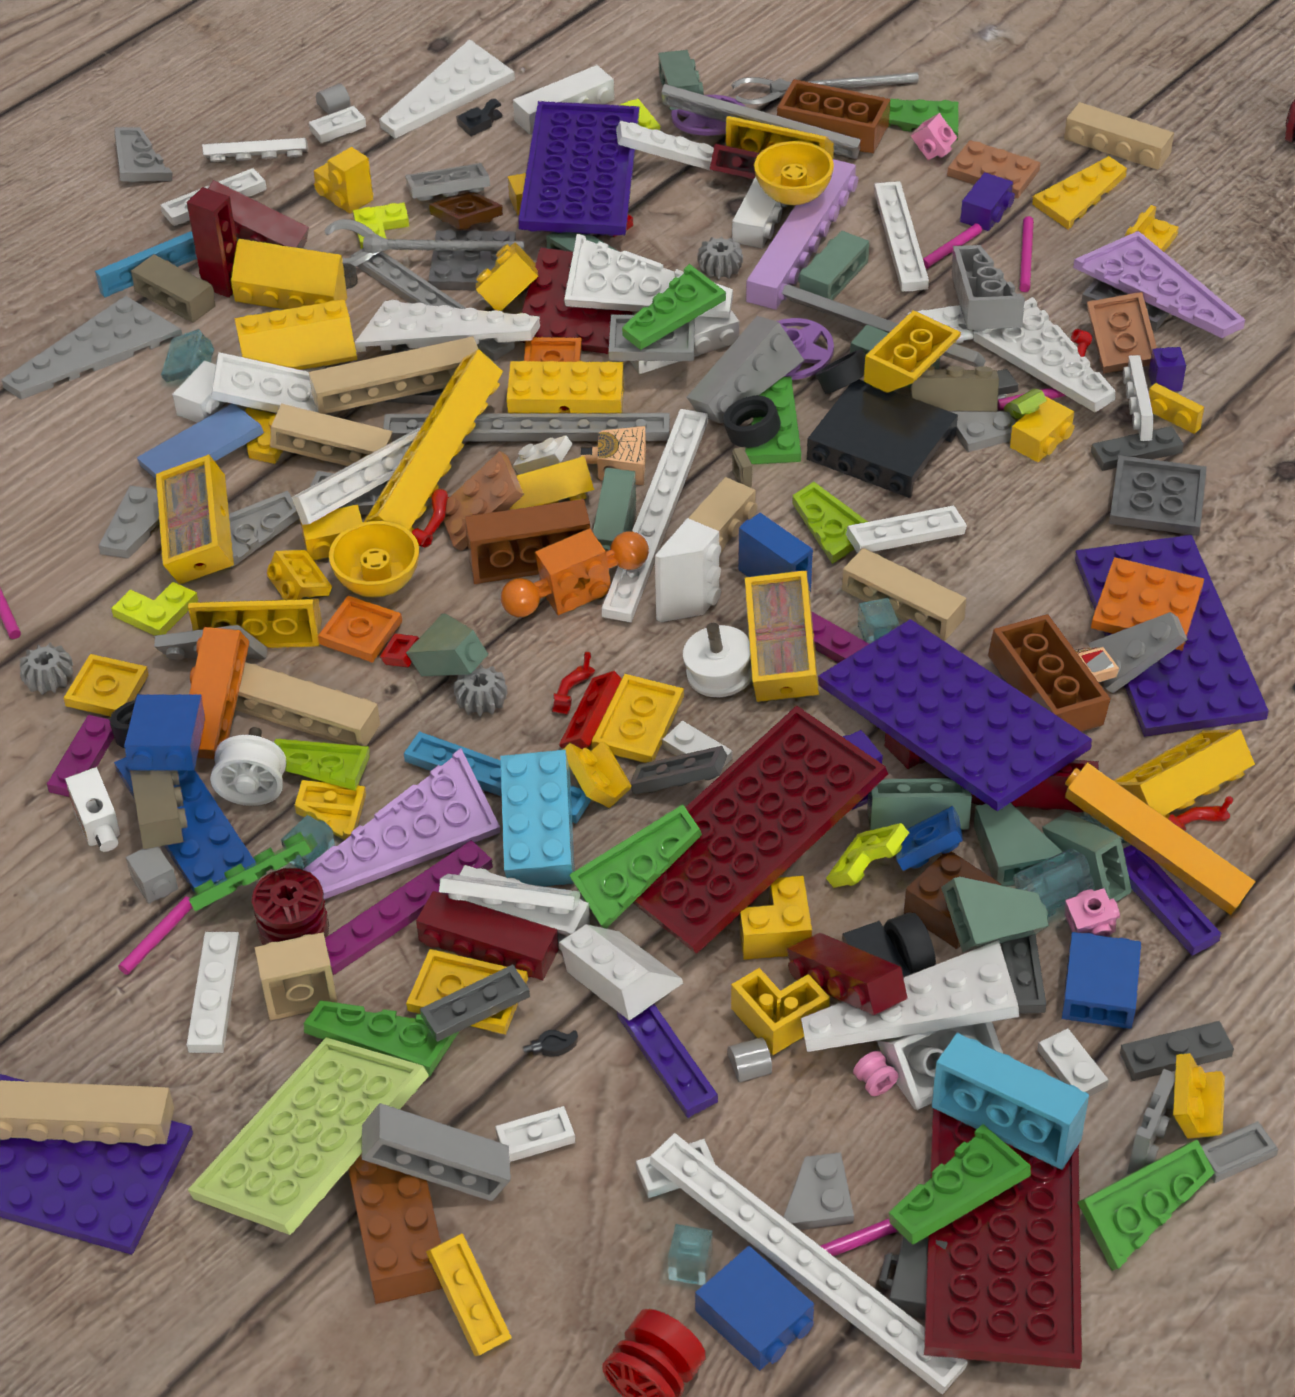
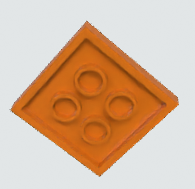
[1091,557,1204,651]

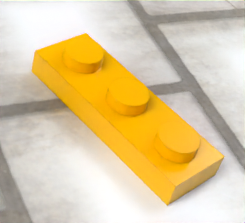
[426,1233,512,1356]

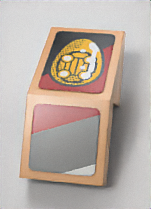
[1075,647,1119,682]

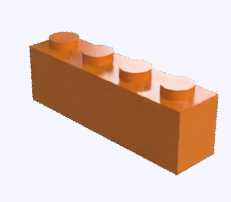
[189,627,250,759]

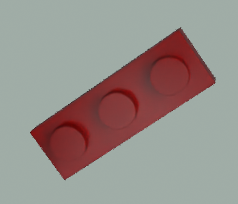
[559,671,622,749]

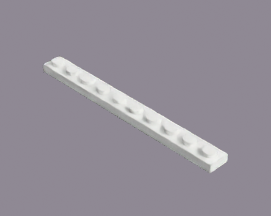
[602,409,708,622]
[650,1133,968,1395]

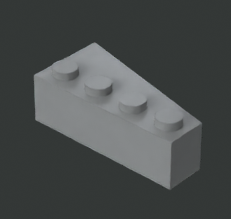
[951,245,1025,331]
[687,316,805,423]

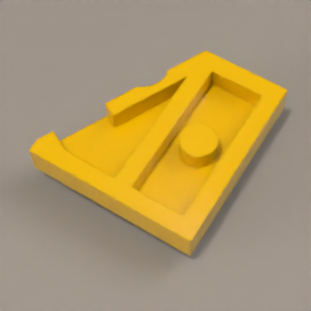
[245,408,284,464]
[295,780,366,840]

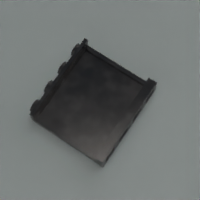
[807,379,958,498]

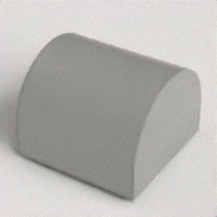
[316,83,351,115]
[727,1037,772,1082]

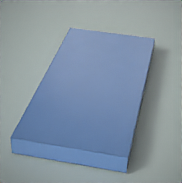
[137,404,264,479]

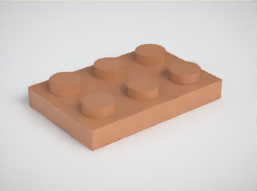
[947,140,1041,198]
[1087,292,1157,374]
[444,451,524,551]

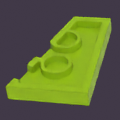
[792,482,868,564]
[274,739,370,791]

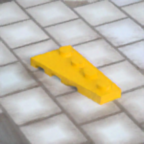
[1032,156,1127,230]

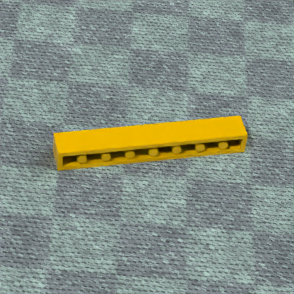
[364,349,503,533]

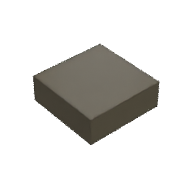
[732,447,752,487]

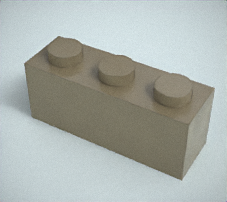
[131,254,216,323]
[910,366,999,412]
[130,770,188,849]

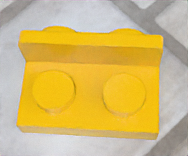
[1125,205,1179,252]
[267,550,332,600]
[563,742,632,808]
[1173,1053,1225,1139]

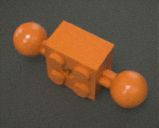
[501,528,649,617]

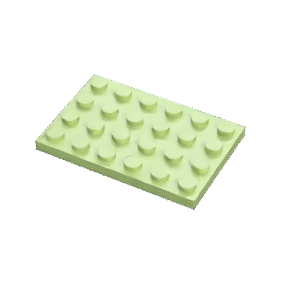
[188,1038,429,1235]

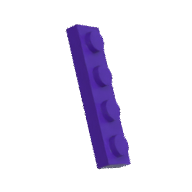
[1123,845,1221,956]
[617,1004,718,1118]

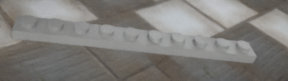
[383,413,670,442]

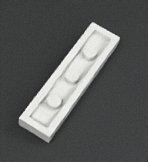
[616,121,714,171]
[202,138,308,162]
[160,168,267,226]
[1123,355,1153,441]
[846,505,967,554]
[439,874,580,914]
[187,932,241,1053]

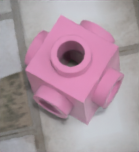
[910,113,957,160]
[1065,888,1120,937]

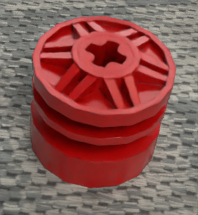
[602,1309,706,1397]

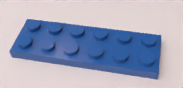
[114,757,255,894]

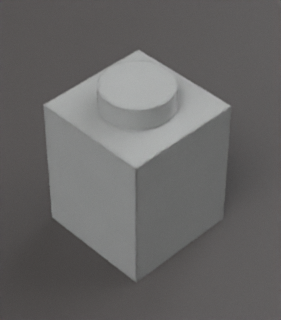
[126,847,178,904]

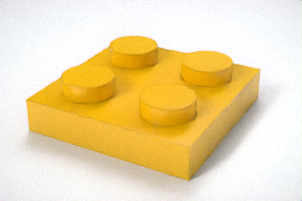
[63,654,149,717]

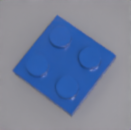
[896,806,963,871]

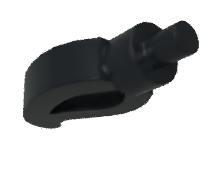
[523,1030,578,1057]

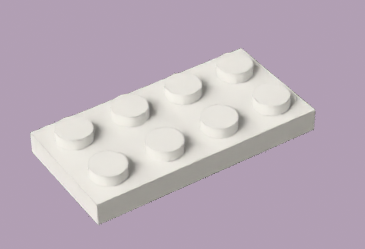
[211,352,318,413]

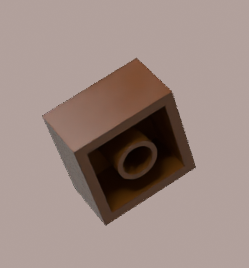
[904,851,1002,949]

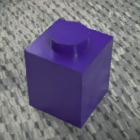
[1148,347,1186,392]

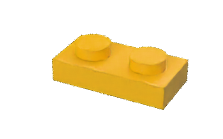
[1149,383,1204,434]

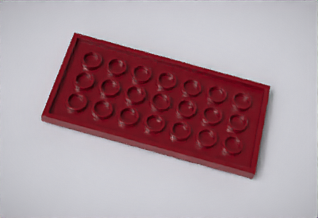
[633,705,888,954]
[924,1108,1082,1369]

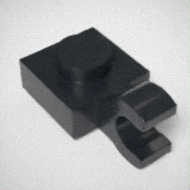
[456,98,503,136]

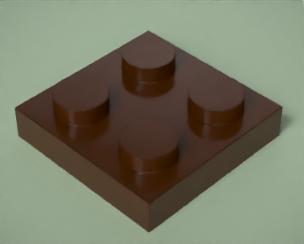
[429,192,503,230]

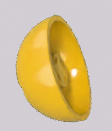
[754,141,834,205]
[329,521,419,597]

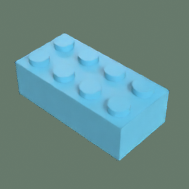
[500,750,575,887]
[932,1033,1089,1170]

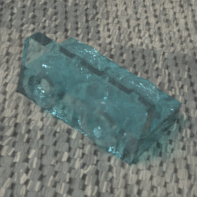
[161,329,214,383]

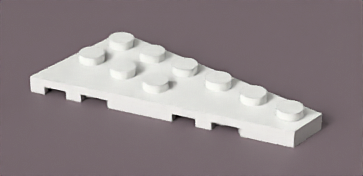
[379,39,515,139]
[564,233,733,318]
[974,297,1115,412]
[355,300,540,352]
[801,940,1019,1052]

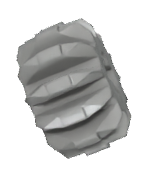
[697,236,743,279]
[20,642,73,695]
[454,664,508,717]

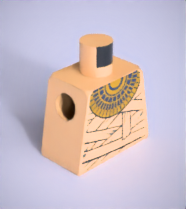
[581,426,646,485]

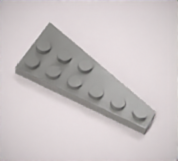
[1,296,183,400]

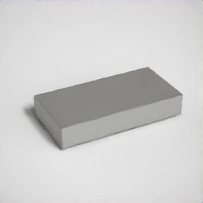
[1201,1121,1279,1183]

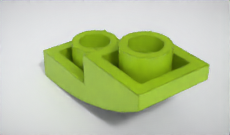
[1004,389,1047,419]

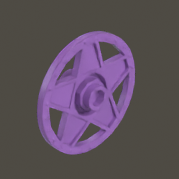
[671,95,745,136]
[778,318,834,380]

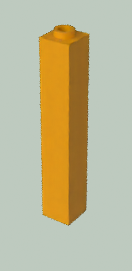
[1065,762,1256,915]

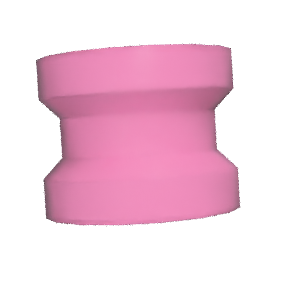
[853,1051,898,1096]

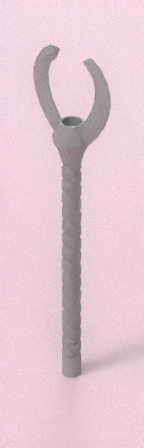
[731,72,919,105]
[324,219,525,268]

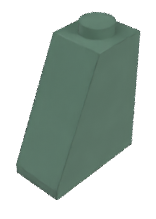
[593,468,637,551]
[406,614,488,677]
[973,803,1064,886]
[1042,812,1132,902]
[941,877,1049,952]

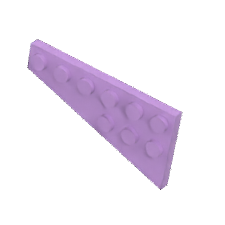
[1073,231,1245,338]
[303,748,500,899]

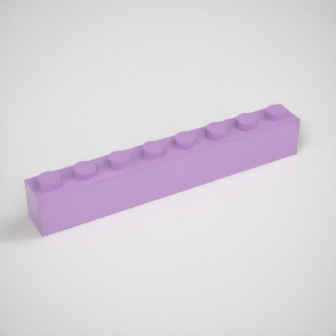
[746,159,858,310]

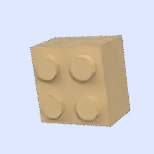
[254,932,338,1021]

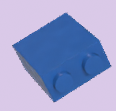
[738,513,813,592]
[124,694,205,770]
[1062,932,1141,1029]
[695,1246,814,1371]

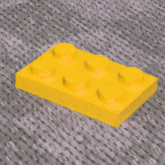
[592,674,684,763]
[406,949,528,1035]

